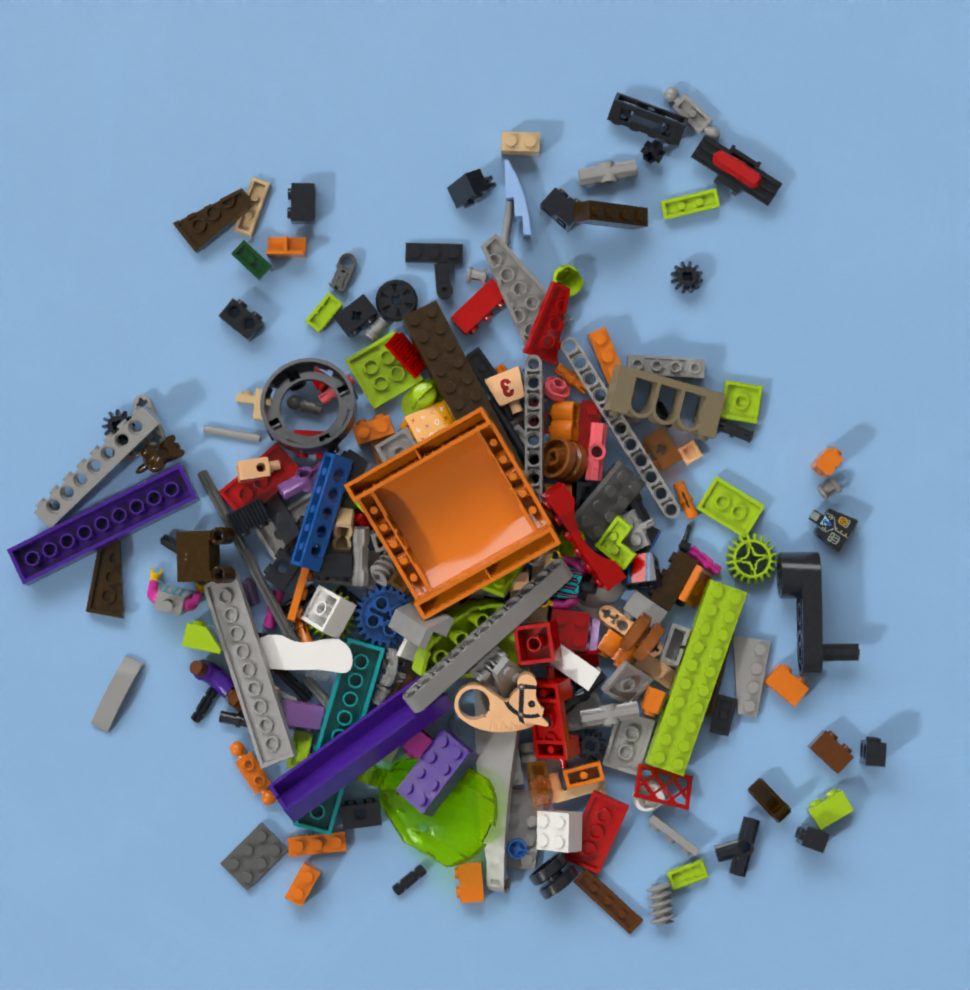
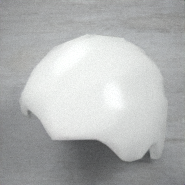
[632,780,666,812]

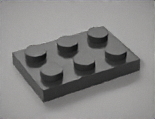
[220,822,288,891]

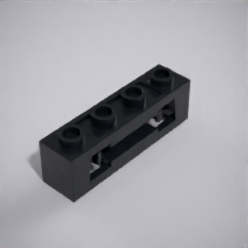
[607,92,689,146]

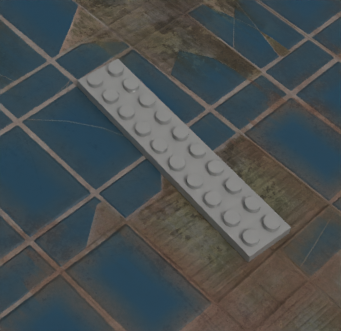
[202,572,297,769]

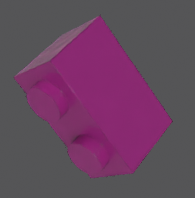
[403,730,434,759]

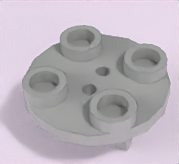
[379,648,406,687]

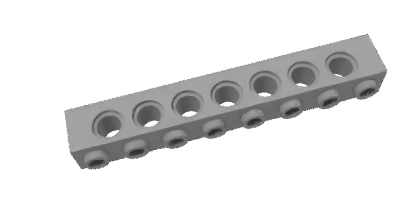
[34,404,162,528]

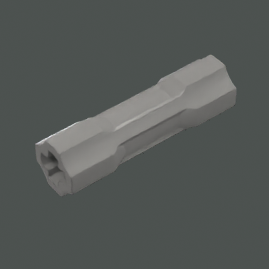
[352,526,370,586]

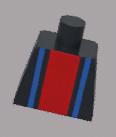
[621,546,662,591]

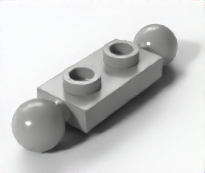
[664,87,720,141]

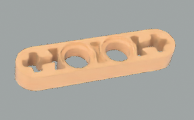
[597,605,663,658]

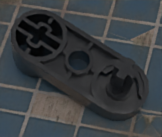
[777,552,860,676]

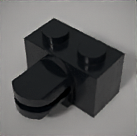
[447,169,497,209]

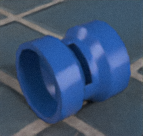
[508,838,527,859]

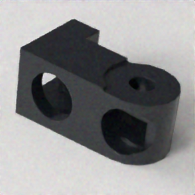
[434,262,454,300]

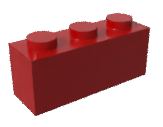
[450,278,505,336]

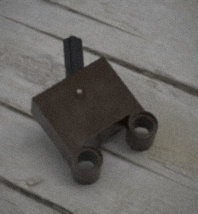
[160,527,236,584]

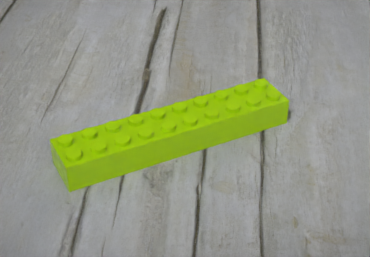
[644,579,747,776]

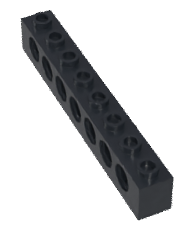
[263,449,370,591]

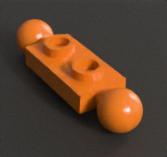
[230,741,276,805]

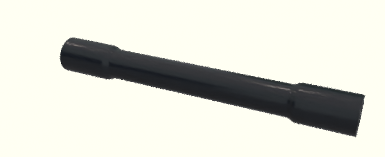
[489,397,545,484]

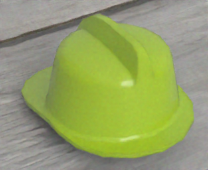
[401,379,442,416]

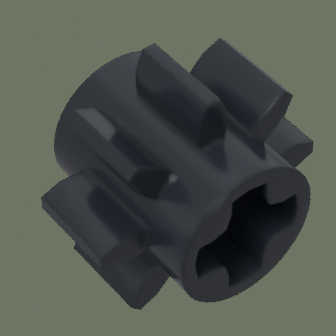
[640,140,666,164]

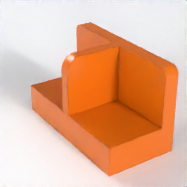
[266,236,307,258]

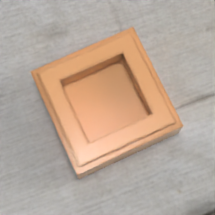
[677,439,703,466]

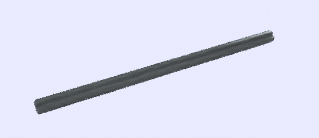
[198,470,299,642]

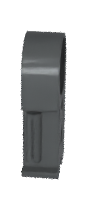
[329,253,357,292]

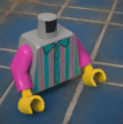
[147,567,208,615]

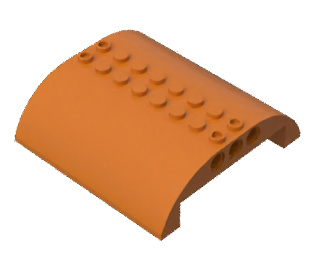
[344,406,561,620]

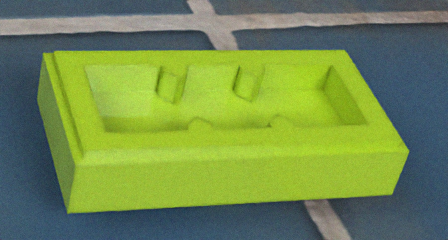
[305,292,344,334]
[286,729,314,768]
[666,858,709,890]

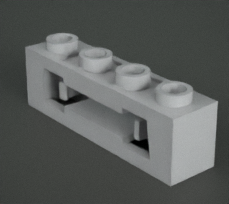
[626,354,705,380]

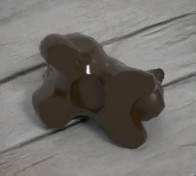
[136,435,184,474]

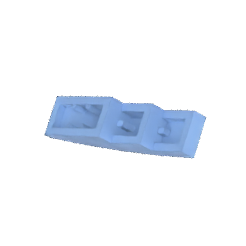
[504,160,531,238]

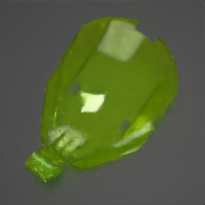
[356,757,498,867]

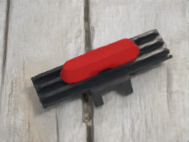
[691,134,782,206]

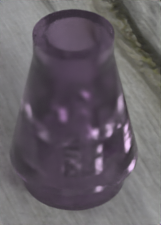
[241,577,261,607]

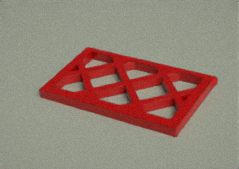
[633,763,693,810]

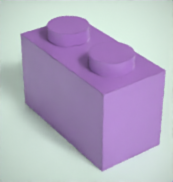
[281,699,324,732]

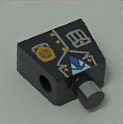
[808,509,858,552]

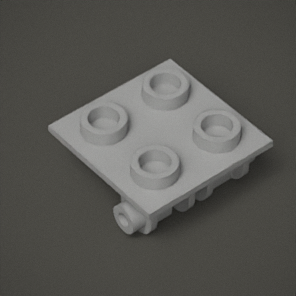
[469,645,509,693]

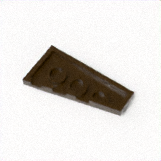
[86,540,125,619]

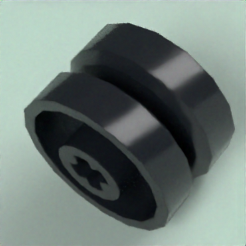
[529,852,579,900]

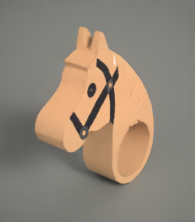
[454,672,549,732]

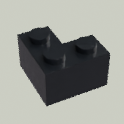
[540,187,581,232]

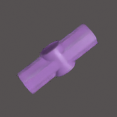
[277,462,321,500]

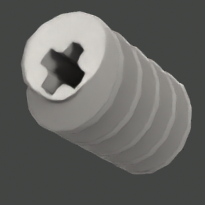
[369,550,398,586]
[647,882,674,924]

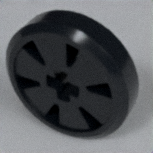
[376,280,418,322]

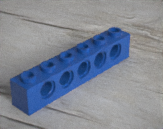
[290,451,353,572]

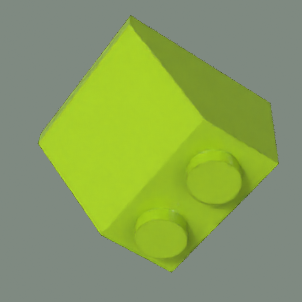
[182,620,224,654]

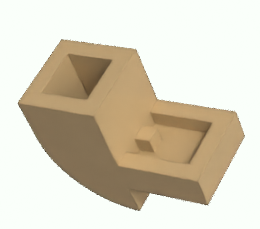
[235,388,272,421]

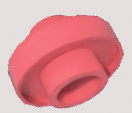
[544,377,571,401]

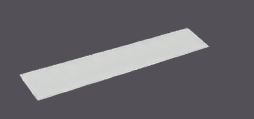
[519,619,600,691]

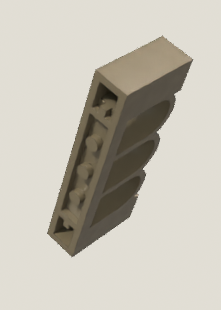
[603,365,726,442]

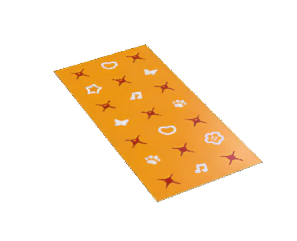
[405,401,453,443]

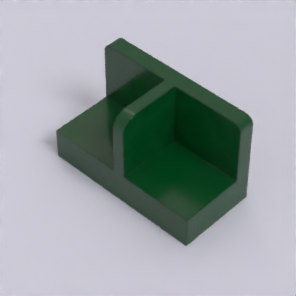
[231,240,274,281]

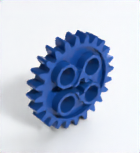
[354,585,411,647]

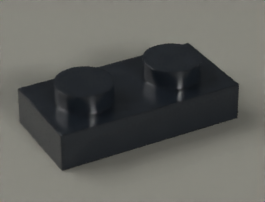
[709,694,737,736]

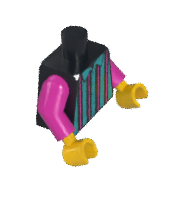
[540,550,597,610]

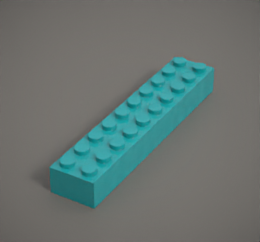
[293,637,385,836]

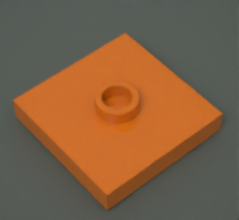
[678,565,713,609]

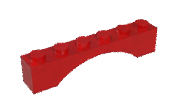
[540,482,626,591]

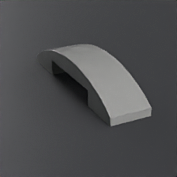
[91,655,143,732]

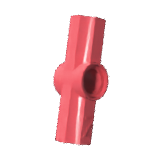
[584,422,608,482]

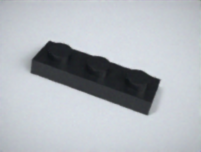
[405,243,463,264]

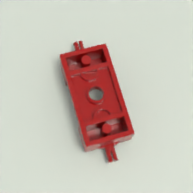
[532,665,581,768]

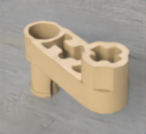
[547,772,608,804]

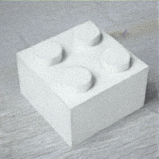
[537,809,582,853]

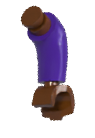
[190,659,242,713]

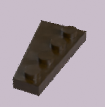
[173,188,255,253]

